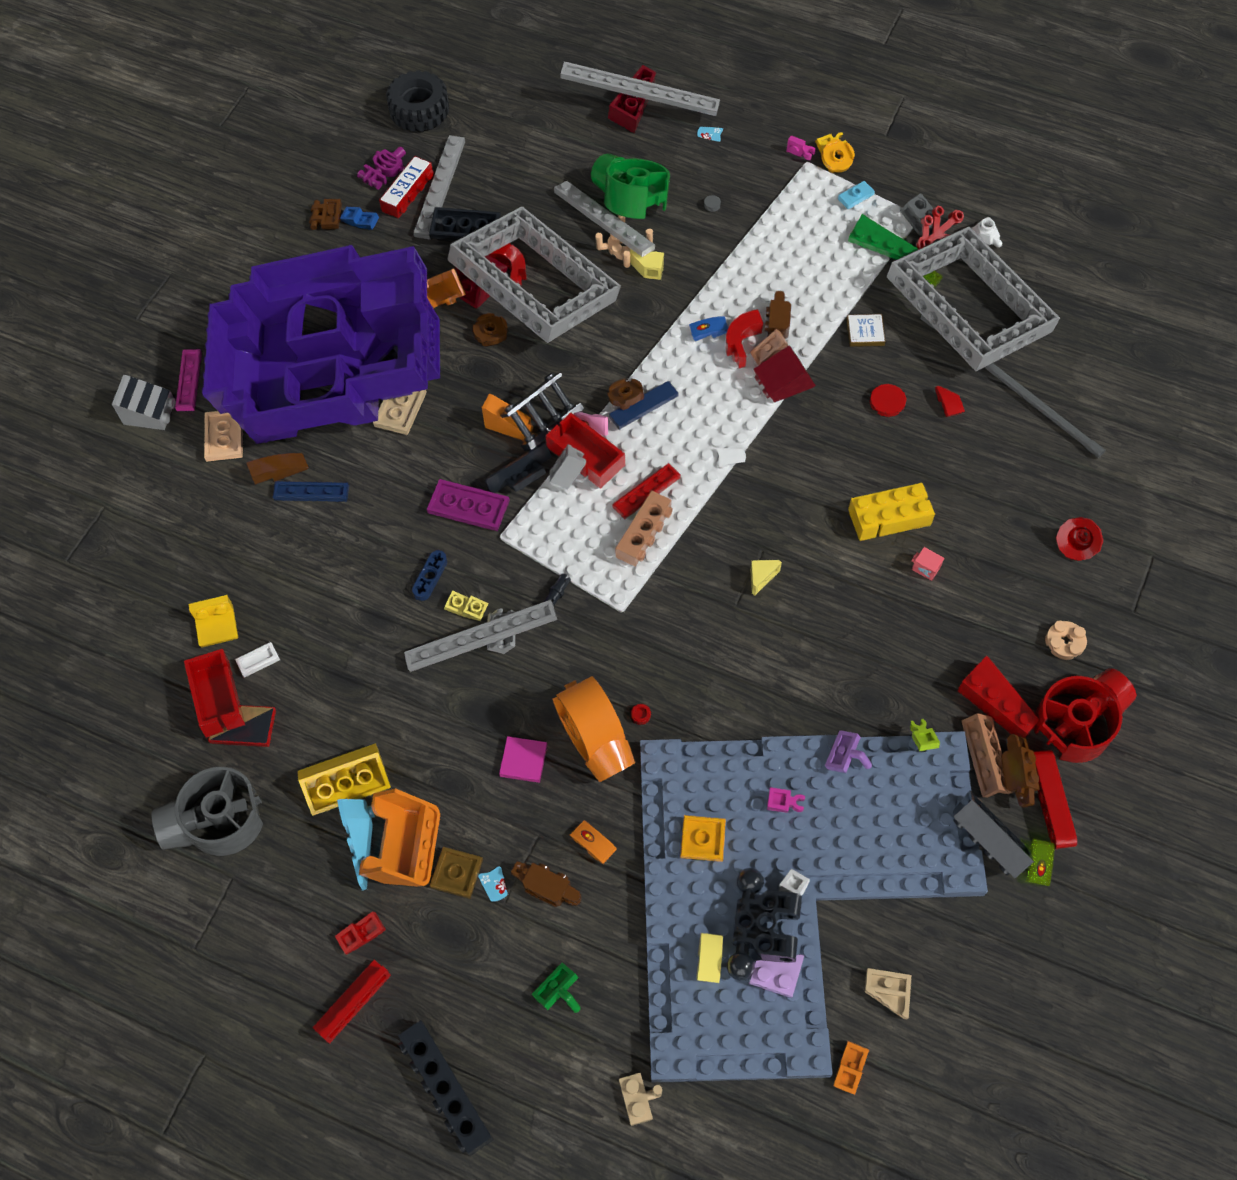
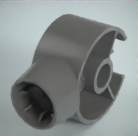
[152,767,263,856]

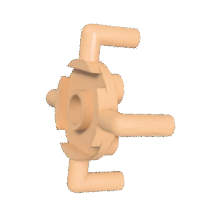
[596,215,653,268]

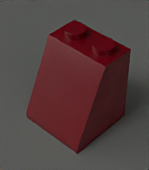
[455,255,508,309]
[753,345,816,403]

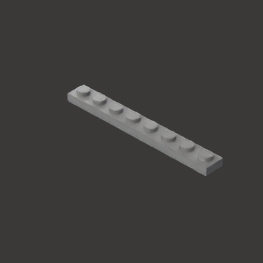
[414,135,465,240]
[554,181,655,257]
[404,600,557,672]

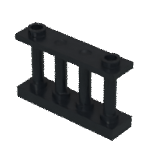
[500,372,584,451]

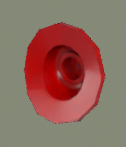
[1056,517,1103,561]

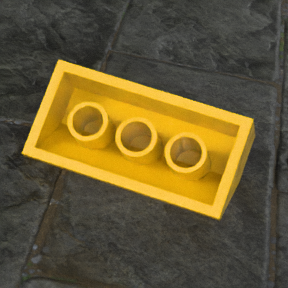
[298,743,391,816]

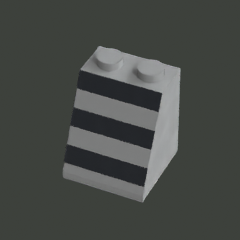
[112,375,176,430]

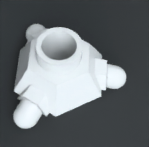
[971,217,1002,248]

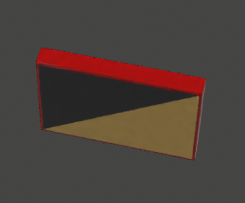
[208,705,276,747]

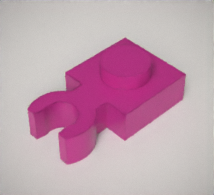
[767,787,805,813]

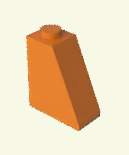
[482,394,533,441]

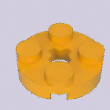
[821,139,855,173]

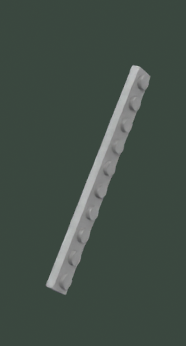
[560,61,720,116]

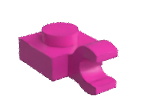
[787,136,815,160]

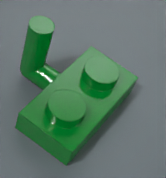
[531,963,581,1013]

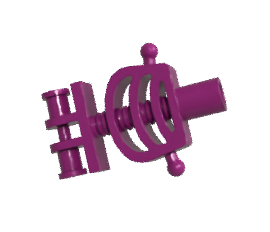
[357,146,406,190]

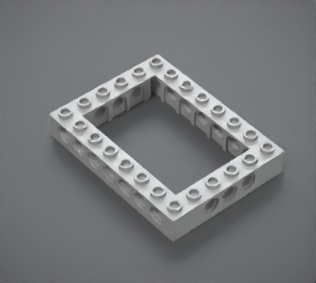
[448,207,621,343]
[887,227,1060,371]

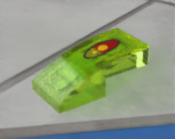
[1027,839,1054,886]

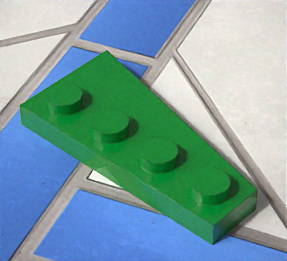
[848,214,918,260]

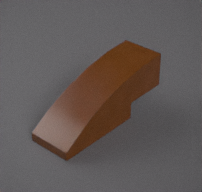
[246,453,309,485]

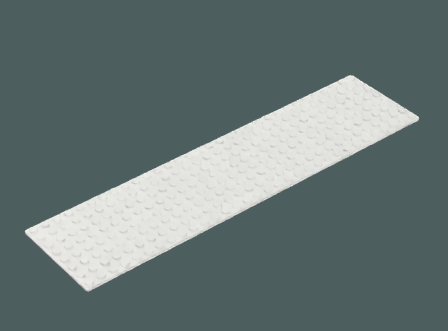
[500,162,913,612]

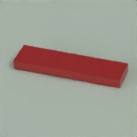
[612,463,681,520]

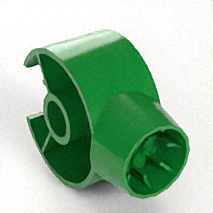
[591,154,670,219]

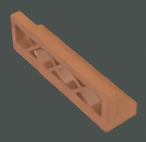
[962,713,1013,797]

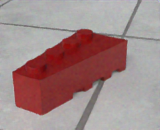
[958,656,1039,738]

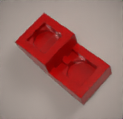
[335,911,386,954]

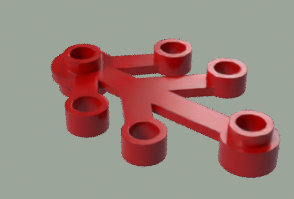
[916,206,964,250]

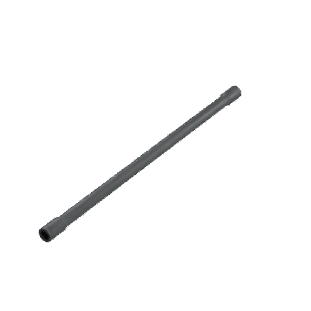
[920,315,1106,458]

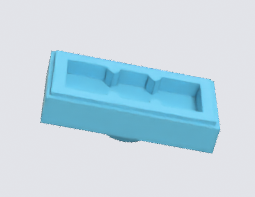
[838,181,875,209]

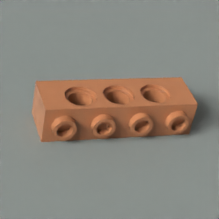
[615,491,673,567]

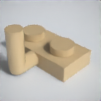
[619,1073,662,1126]

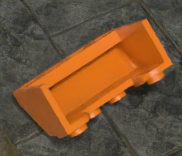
[359,788,440,887]

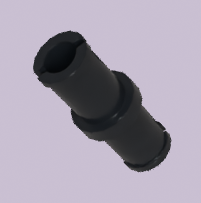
[543,573,571,606]

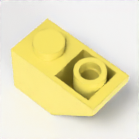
[630,249,664,280]

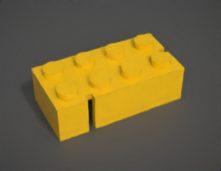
[848,483,935,541]

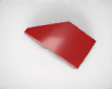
[935,386,965,417]

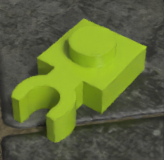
[910,719,940,751]

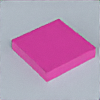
[500,736,547,783]

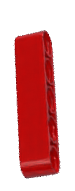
[1034,750,1077,849]

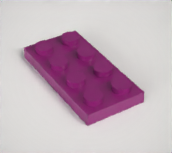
[427,479,510,531]

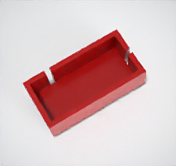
[546,413,625,489]
[184,649,245,738]

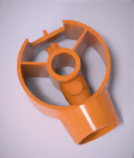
[553,676,635,782]

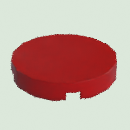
[870,384,906,417]

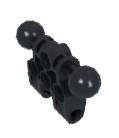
[727,868,802,981]

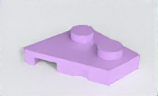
[749,955,804,998]

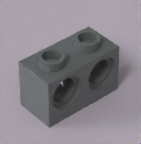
[900,193,942,237]

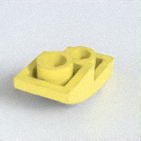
[444,591,489,621]
[696,933,723,983]

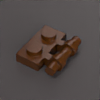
[309,199,342,230]

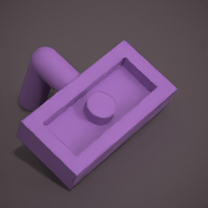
[825,730,872,773]

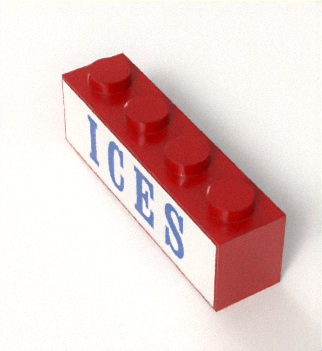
[379,156,433,219]

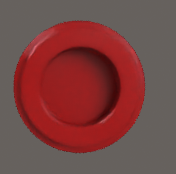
[631,704,651,725]

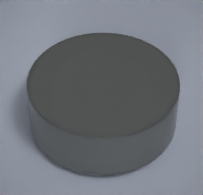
[704,195,721,212]

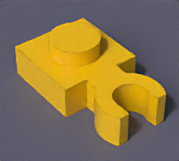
[815,132,847,153]

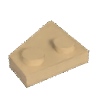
[865,968,911,1019]

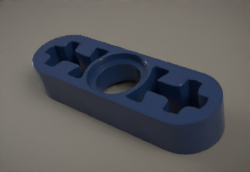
[412,550,447,601]

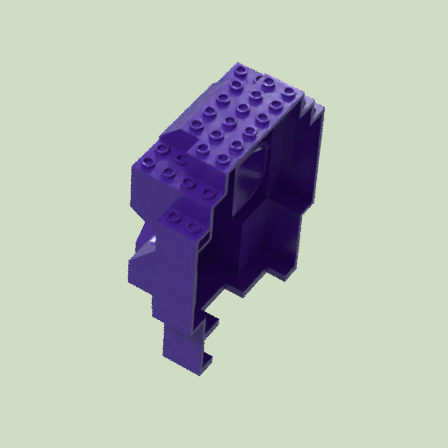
[202,245,440,444]

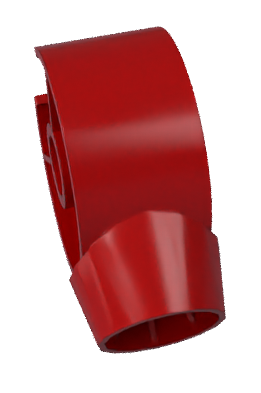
[1034,668,1137,763]

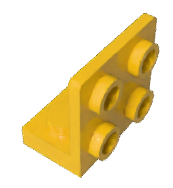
[188,595,238,648]

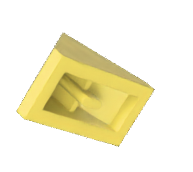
[750,560,782,595]

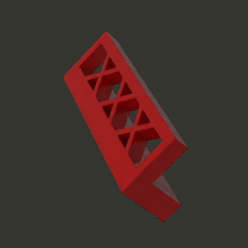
[313,960,391,1044]

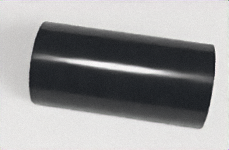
[429,207,501,241]

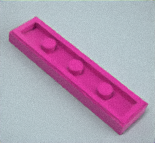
[175,349,202,411]

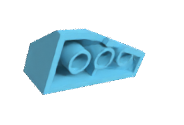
[337,799,375,890]

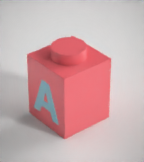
[912,547,944,581]

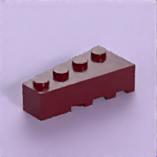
[608,65,656,133]

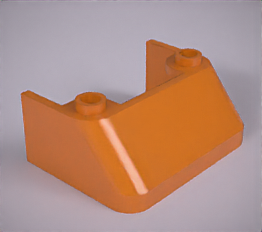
[427,269,466,308]

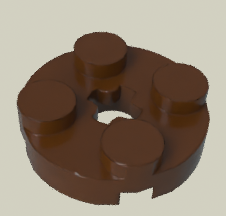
[473,313,508,347]
[608,379,644,410]

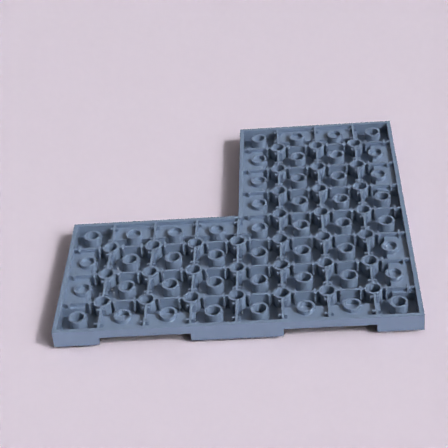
[640,732,988,1082]

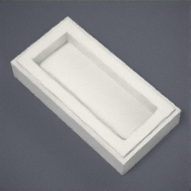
[235,642,280,677]

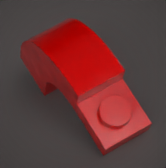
[488,244,527,286]
[725,309,763,368]

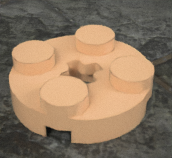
[1045,621,1087,660]

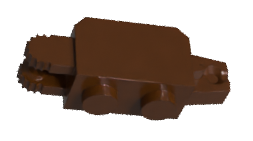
[764,291,791,339]
[1001,734,1039,808]
[511,861,582,907]

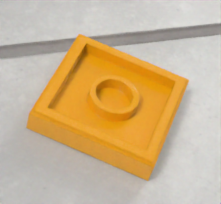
[680,815,726,862]

